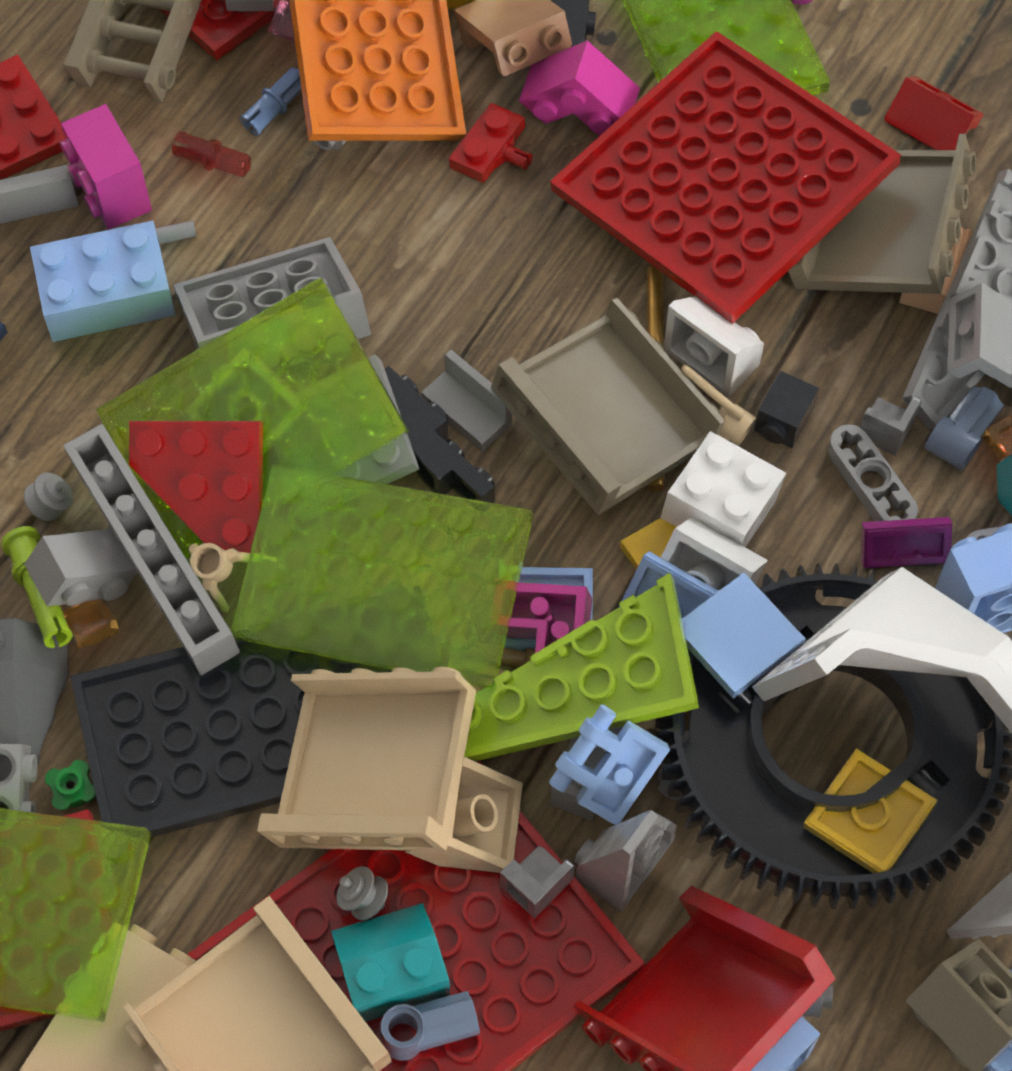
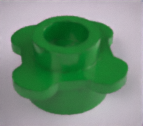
[45,760,96,811]

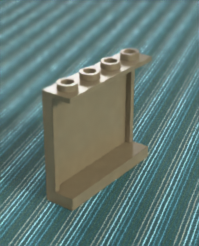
[788,134,976,294]
[491,298,725,515]

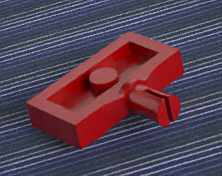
[448,103,533,183]

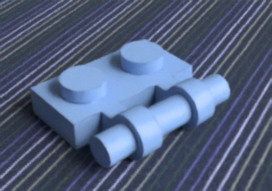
[549,705,670,825]

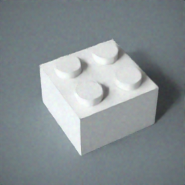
[660,431,786,547]

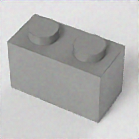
[25,529,137,606]

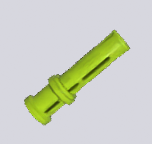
[1,526,73,648]

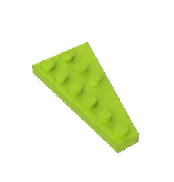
[464,573,699,761]

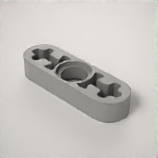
[828,424,918,521]

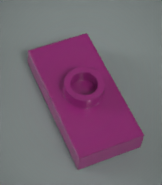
[861,517,953,568]

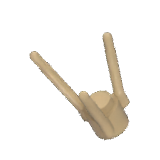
[681,364,756,446]
[189,543,278,613]

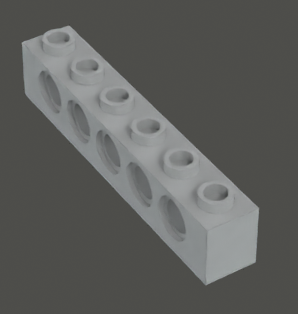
[63,424,240,675]

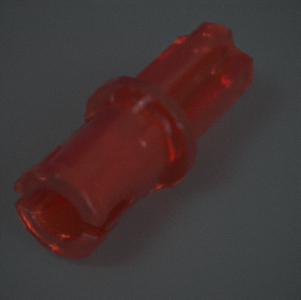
[172,131,252,177]

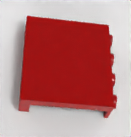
[574,885,836,1071]

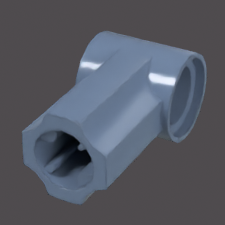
[924,386,1004,471]
[381,991,480,1061]

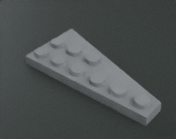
[902,168,1012,429]

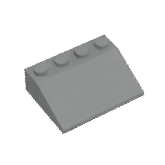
[174,237,371,384]

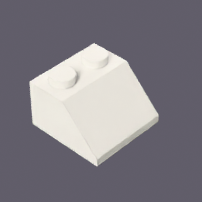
[664,296,764,397]
[661,517,768,590]

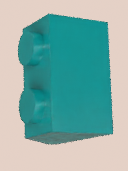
[331,903,451,1022]

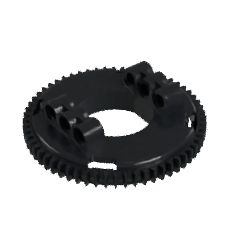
[655,563,1012,909]

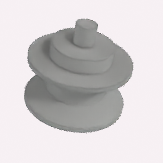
[24,473,73,521]
[336,866,388,920]

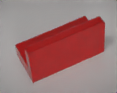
[884,76,984,150]

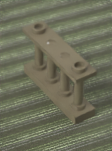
[64,0,202,103]

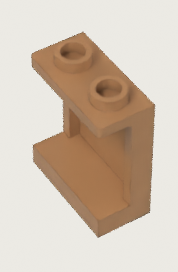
[454,0,572,76]

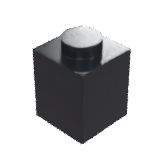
[754,370,819,448]

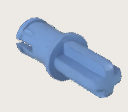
[239,67,302,136]

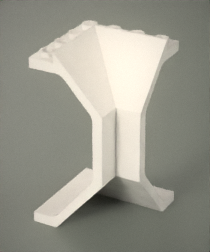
[752,567,1012,939]

